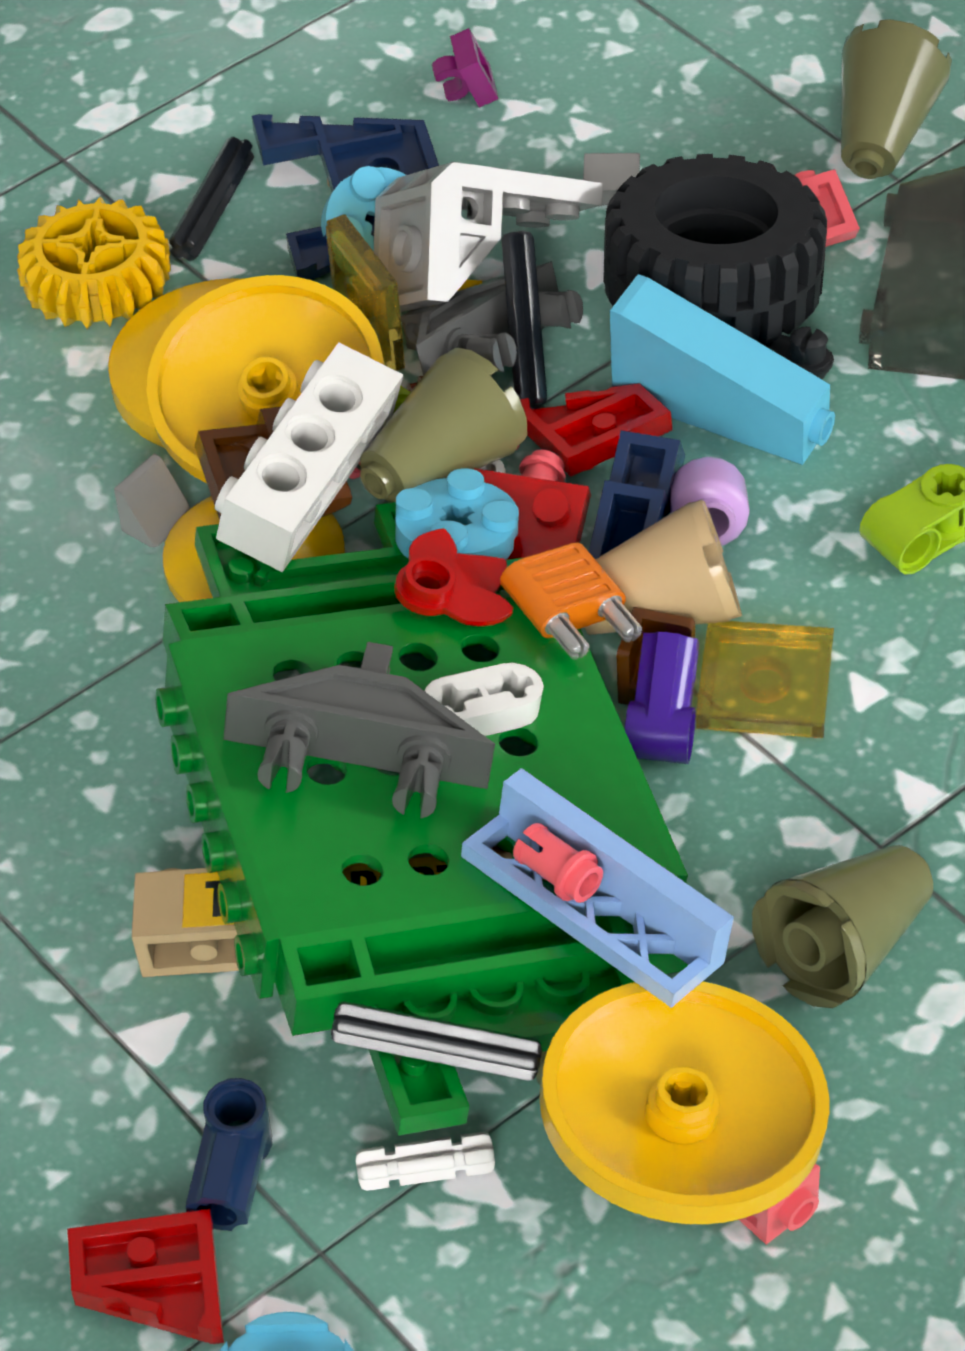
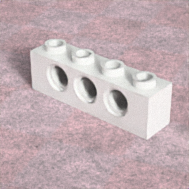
[215,343,403,572]

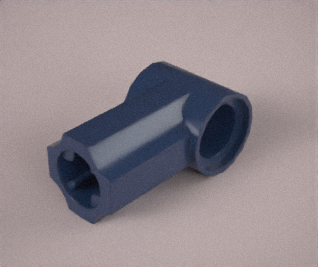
[186,1078,272,1231]

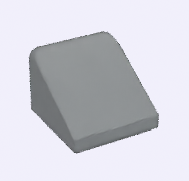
[114,454,190,548]

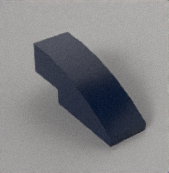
[589,430,686,559]

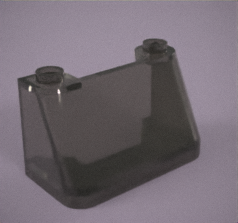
[859,165,965,380]

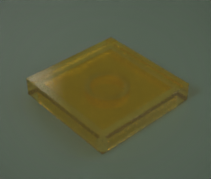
[326,214,405,371]
[696,621,834,738]

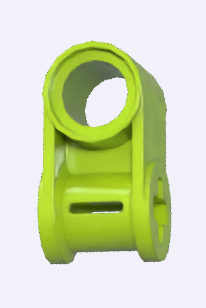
[859,464,965,575]

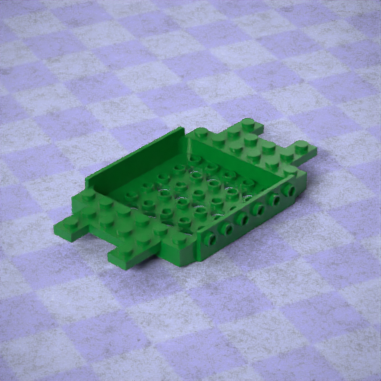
[155,502,688,1136]

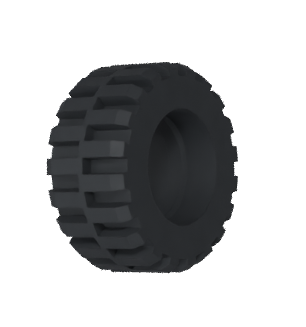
[603,154,827,345]

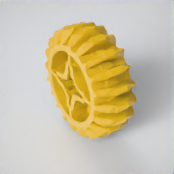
[17,196,171,329]

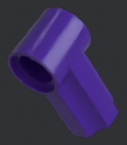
[624,632,699,764]

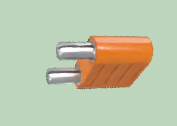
[500,542,642,660]

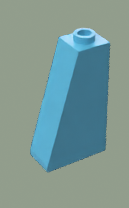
[610,274,835,465]

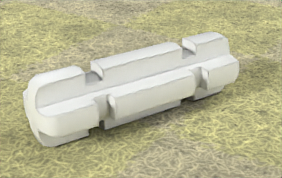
[356,1132,495,1191]

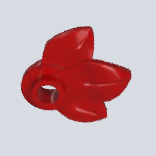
[394,528,513,626]

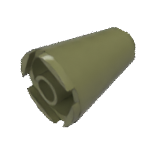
[841,19,952,179]
[360,348,527,503]
[752,845,934,1008]

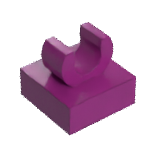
[432,28,499,108]

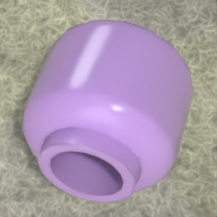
[669,457,750,546]

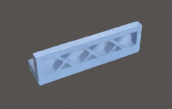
[461,768,734,1008]

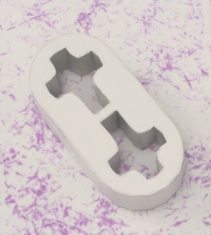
[425,663,544,736]

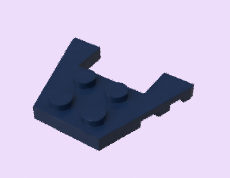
[252,114,439,281]

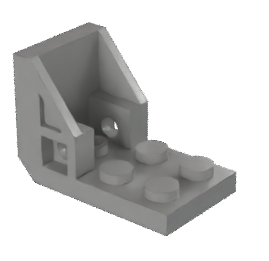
[371,162,603,315]

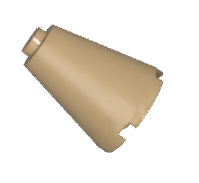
[584,499,742,635]

